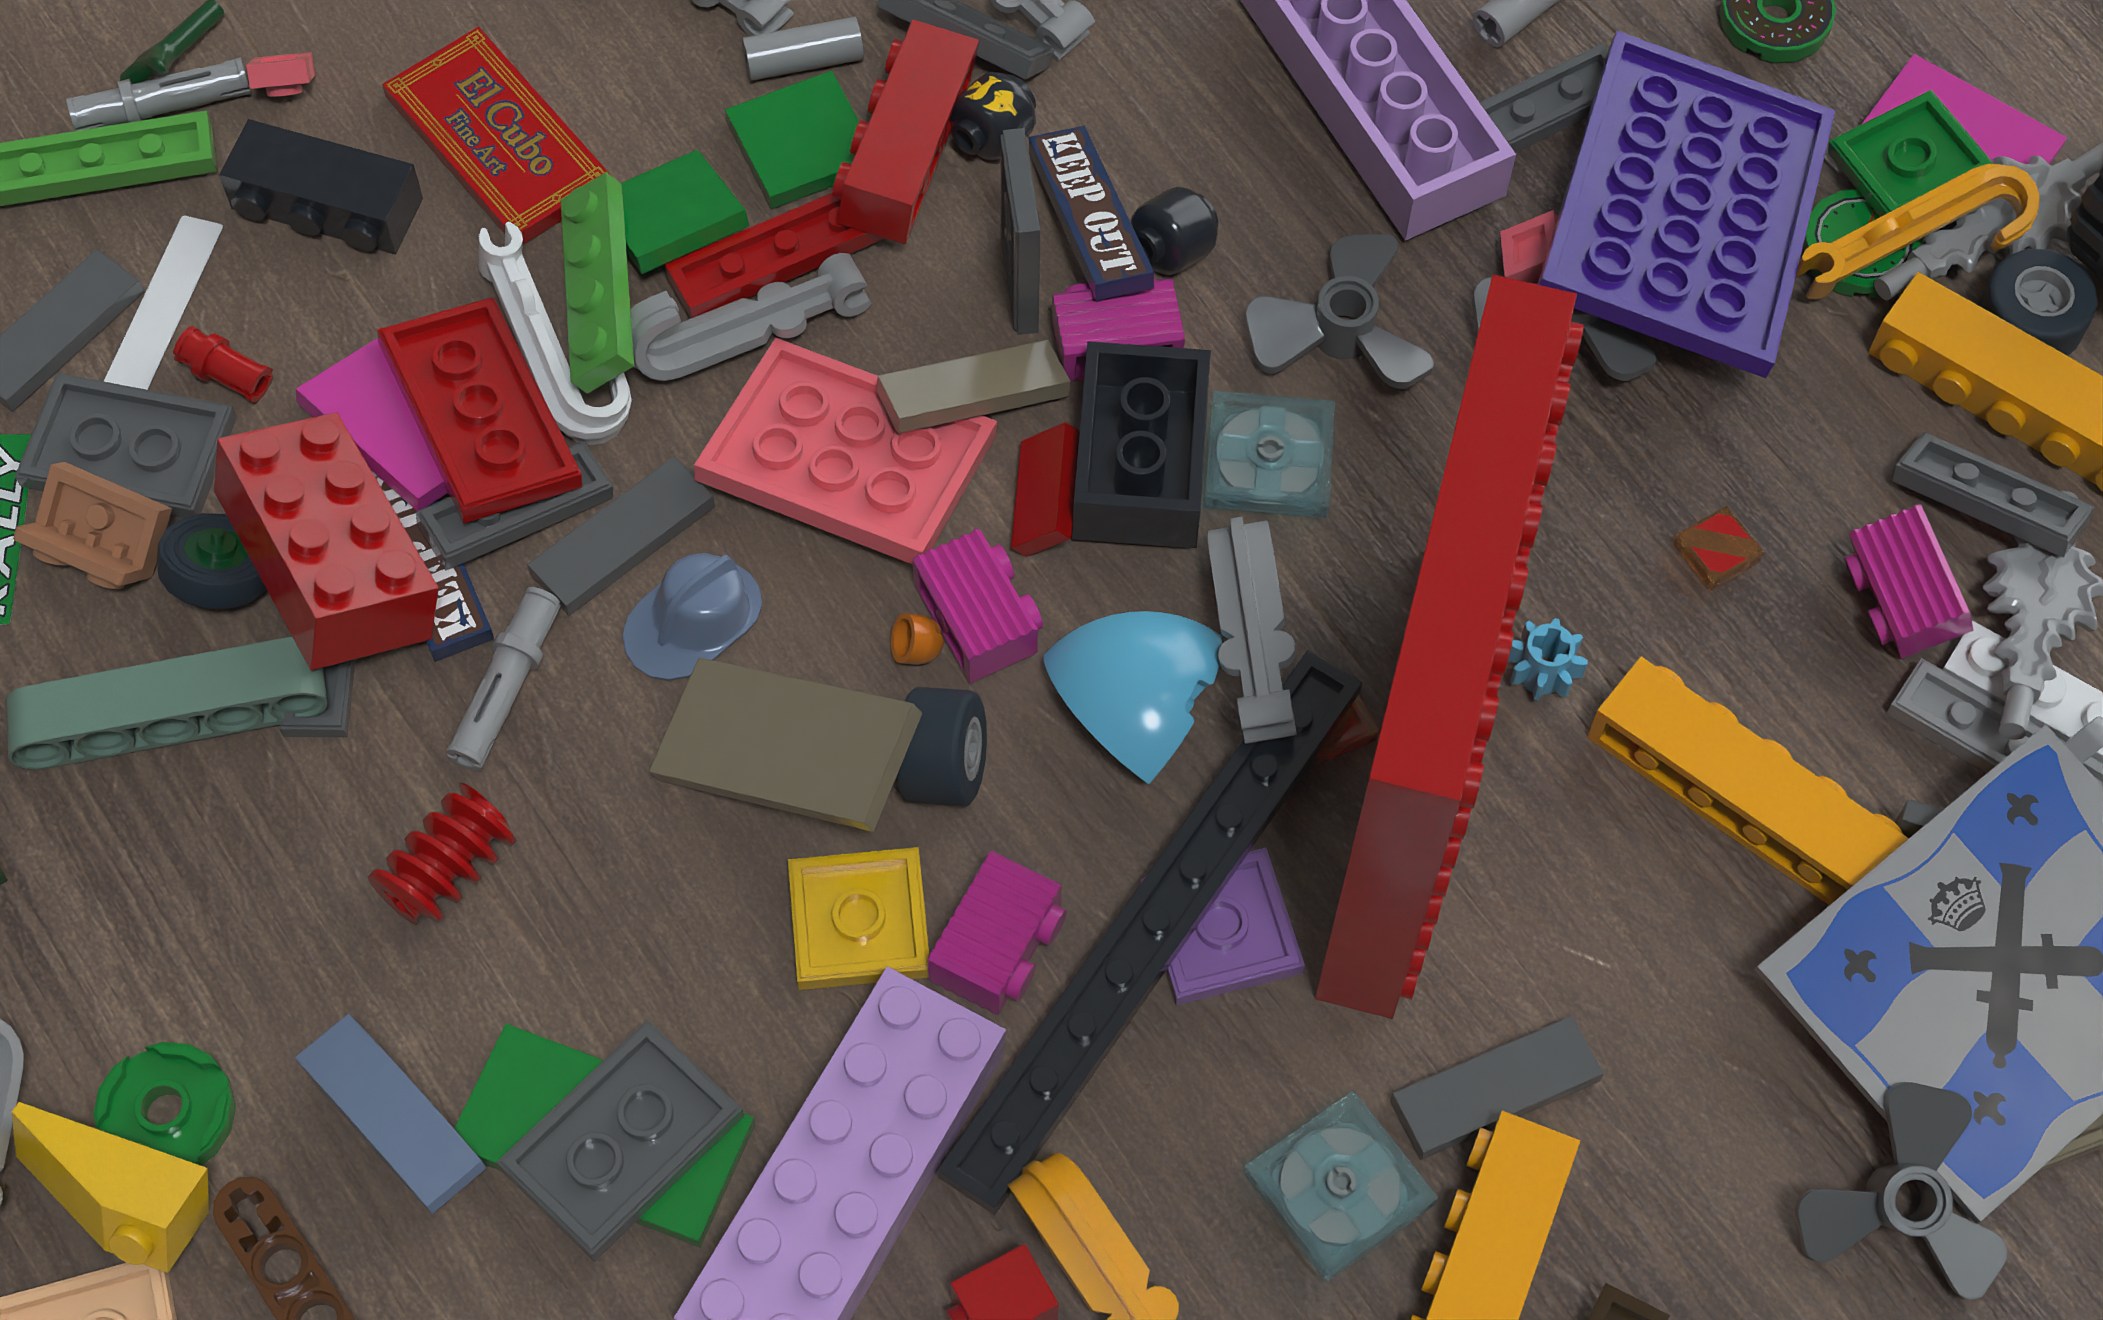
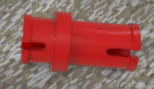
[173,326,273,403]

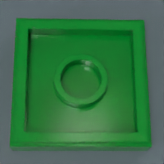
[725,70,859,209]
[1828,90,1994,217]
[621,149,750,274]

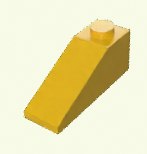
[11,1102,209,1273]

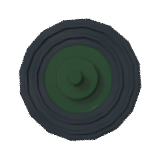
[157,513,266,609]

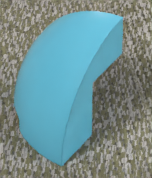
[1043,611,1223,784]

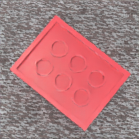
[694,337,997,564]

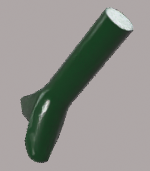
[120,0,225,84]

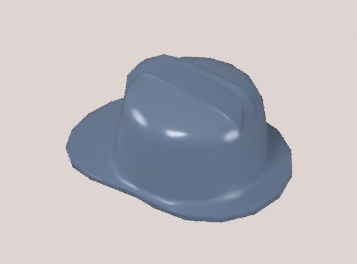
[623,553,762,681]

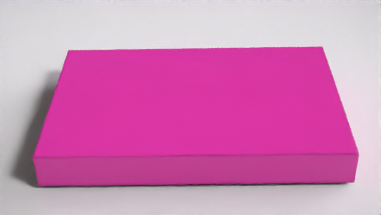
[1862,54,2067,165]
[296,338,448,511]

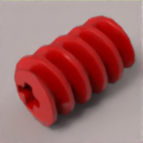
[367,783,517,925]

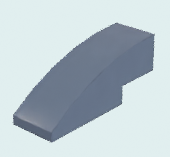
[295,1013,486,1214]

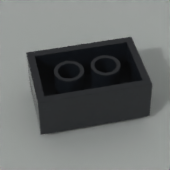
[1072,341,1211,548]

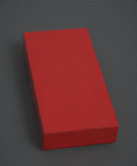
[1011,422,1080,557]

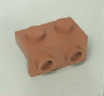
[13,462,172,589]

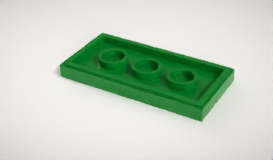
[454,1023,755,1248]

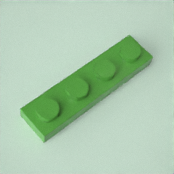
[0,110,217,206]
[561,172,634,393]

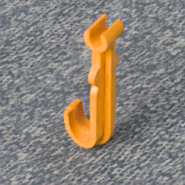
[1796,164,2040,299]
[1007,1153,1179,1320]

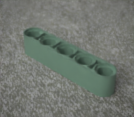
[5,637,327,769]

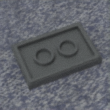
[1000,128,1041,335]
[15,373,237,518]
[496,1020,744,1262]

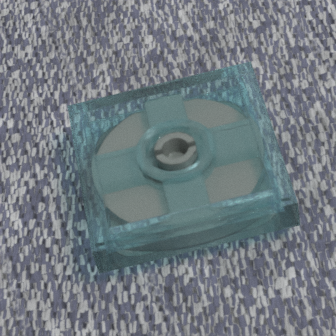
[1204,391,1335,518]
[1244,1090,1438,1282]

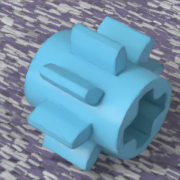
[1508,618,1588,701]

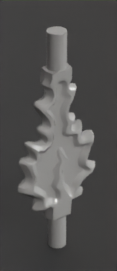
[1874,142,2103,300]
[1983,491,2103,740]

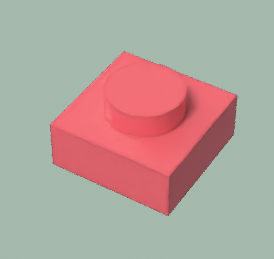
[246,52,315,97]
[1500,210,1558,283]

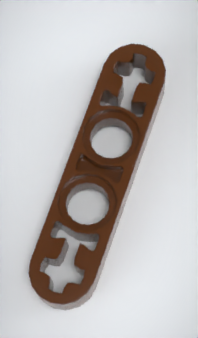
[213,1177,355,1320]

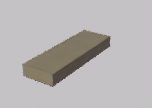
[876,340,1071,433]

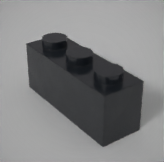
[219,119,423,255]

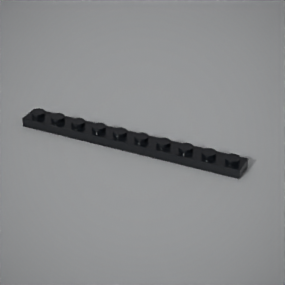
[937,650,1362,1215]

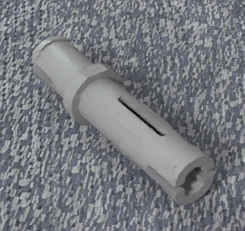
[66,57,251,131]
[446,587,561,771]

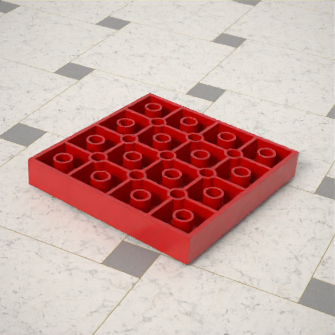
[1315,274,1584,1019]

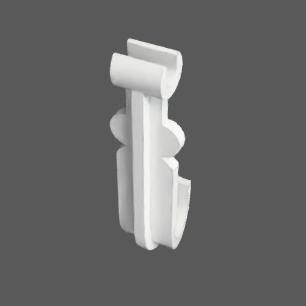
[478,222,632,445]

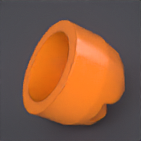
[891,613,944,665]

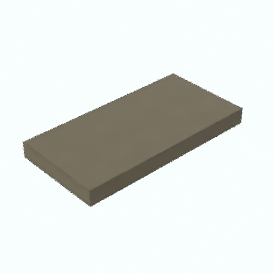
[649,657,922,832]

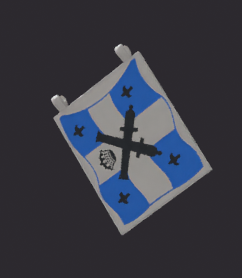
[1754,716,2103,1223]

